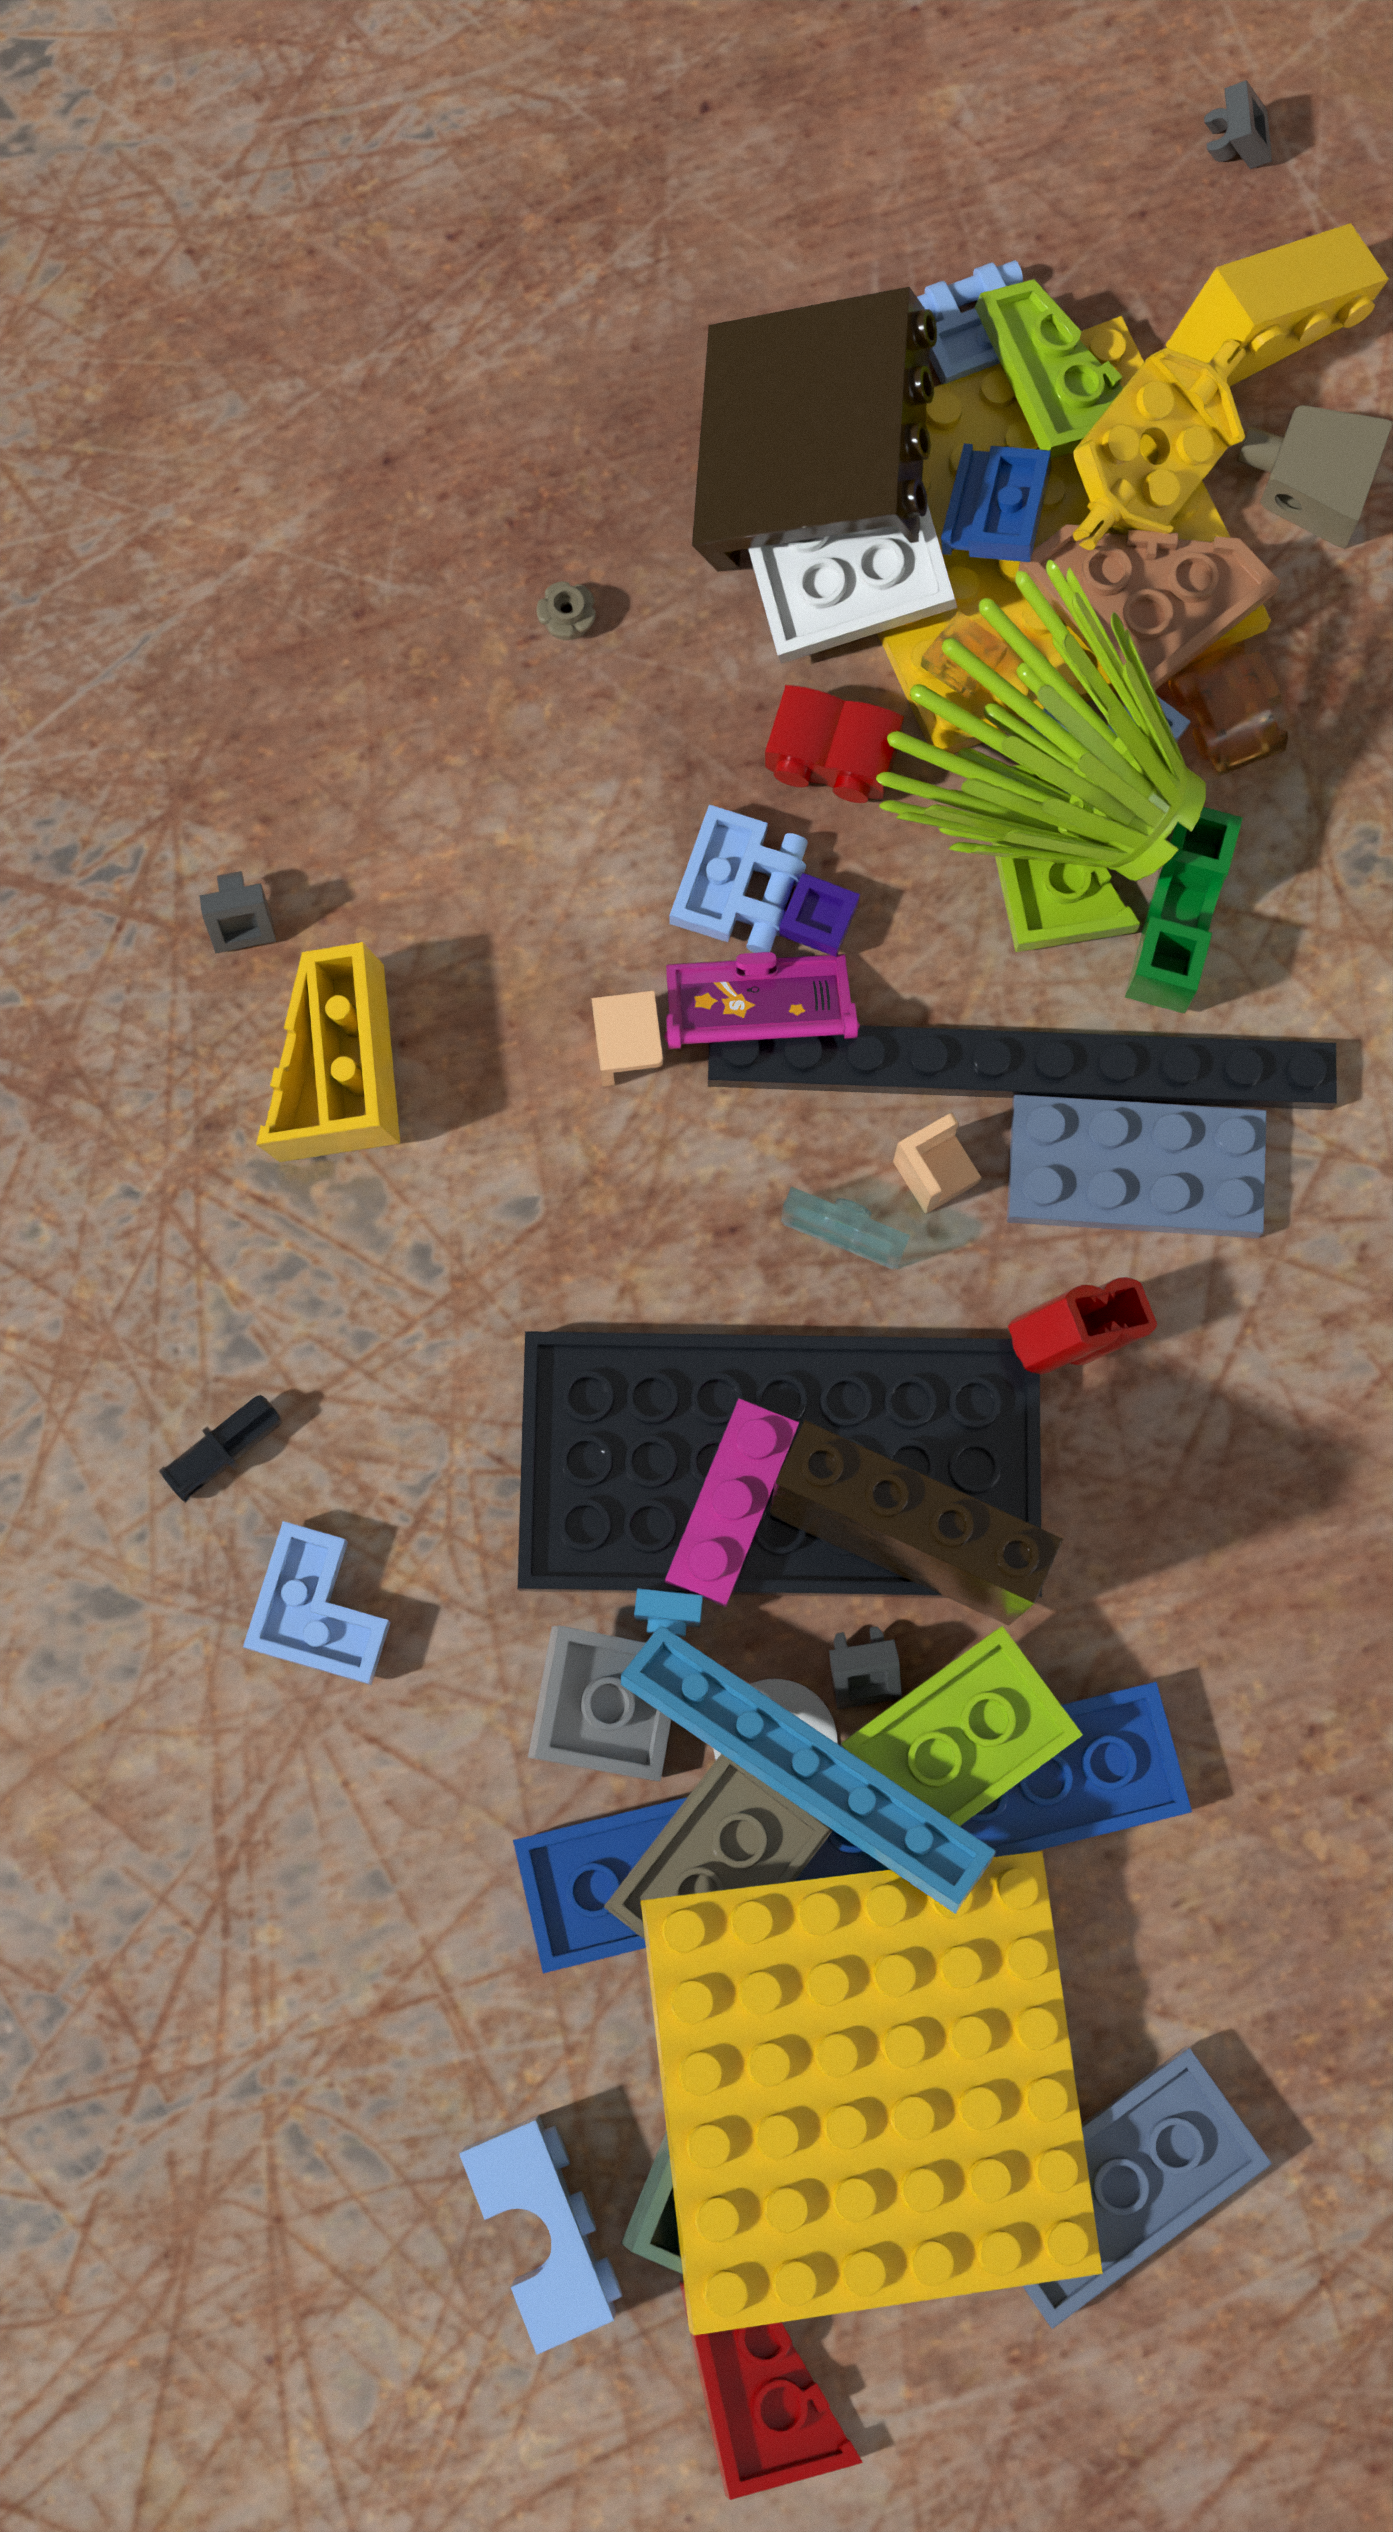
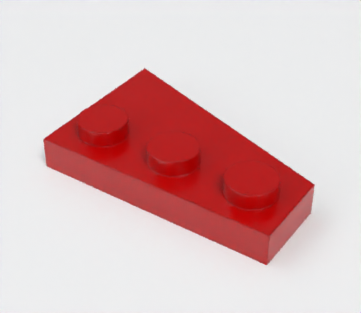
[679,2281,863,2500]

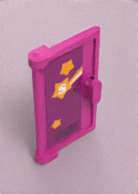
[664,952,860,1049]

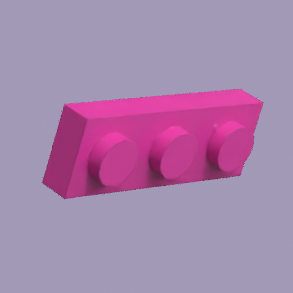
[665,1398,799,1607]

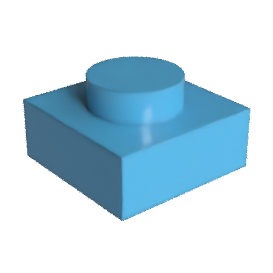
[634,1589,703,1637]

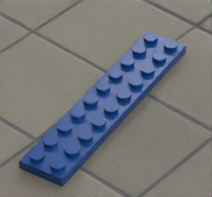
[513,1682,1192,1973]

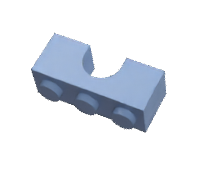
[459,2115,623,2355]

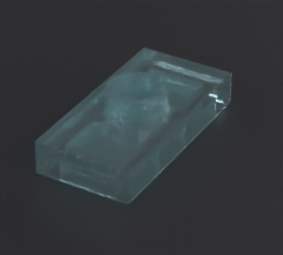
[781,1187,910,1270]

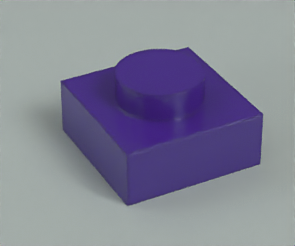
[779,872,860,957]

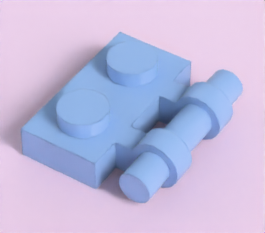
[917,260,1023,384]
[669,804,808,953]

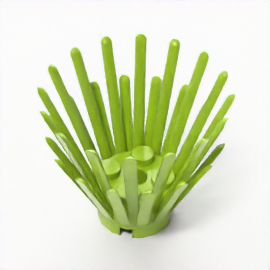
[876,559,1206,881]

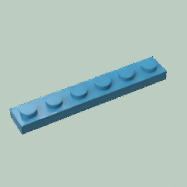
[621,1625,996,1914]

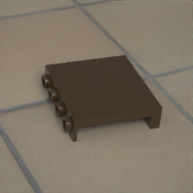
[692,287,937,572]
[770,1420,1063,1626]

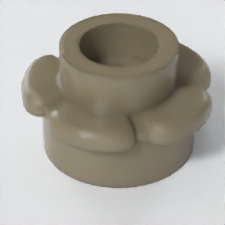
[536,581,596,640]

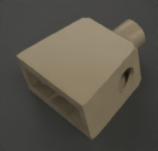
[1237,405,1393,549]

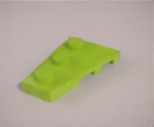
[975,279,1123,459]
[992,765,1141,952]

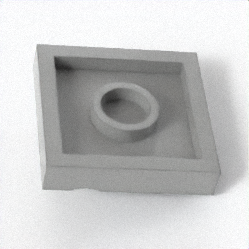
[528,1625,671,1782]

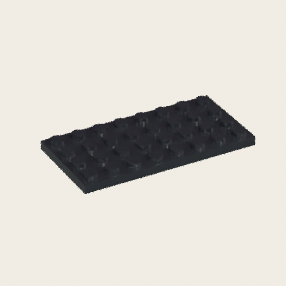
[517,1331,1042,1600]

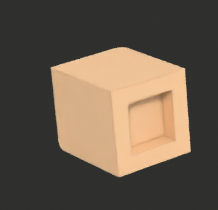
[591,991,663,1087]
[893,1113,981,1214]

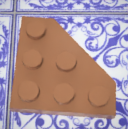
[1018,524,1281,690]

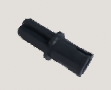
[159,1395,282,1503]

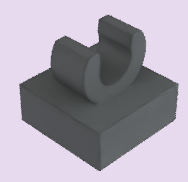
[1204,80,1272,169]
[199,871,276,954]
[829,1627,902,1710]

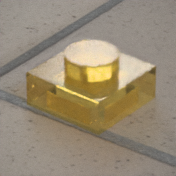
[920,611,1008,701]

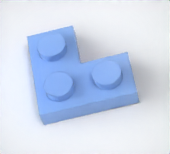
[243,1521,391,1685]

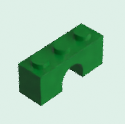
[1125,807,1243,1014]

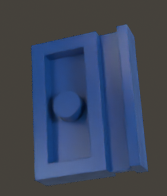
[941,443,1052,562]

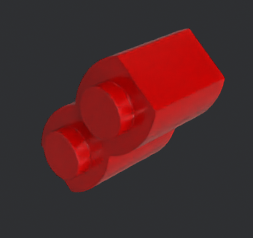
[765,685,904,803]
[1008,1277,1158,1374]

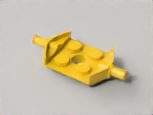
[1073,339,1246,550]

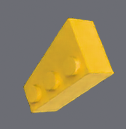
[1165,223,1389,387]
[256,942,400,1162]

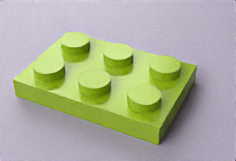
[840,1626,1083,1826]

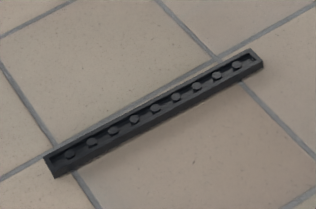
[708,1025,1337,1110]

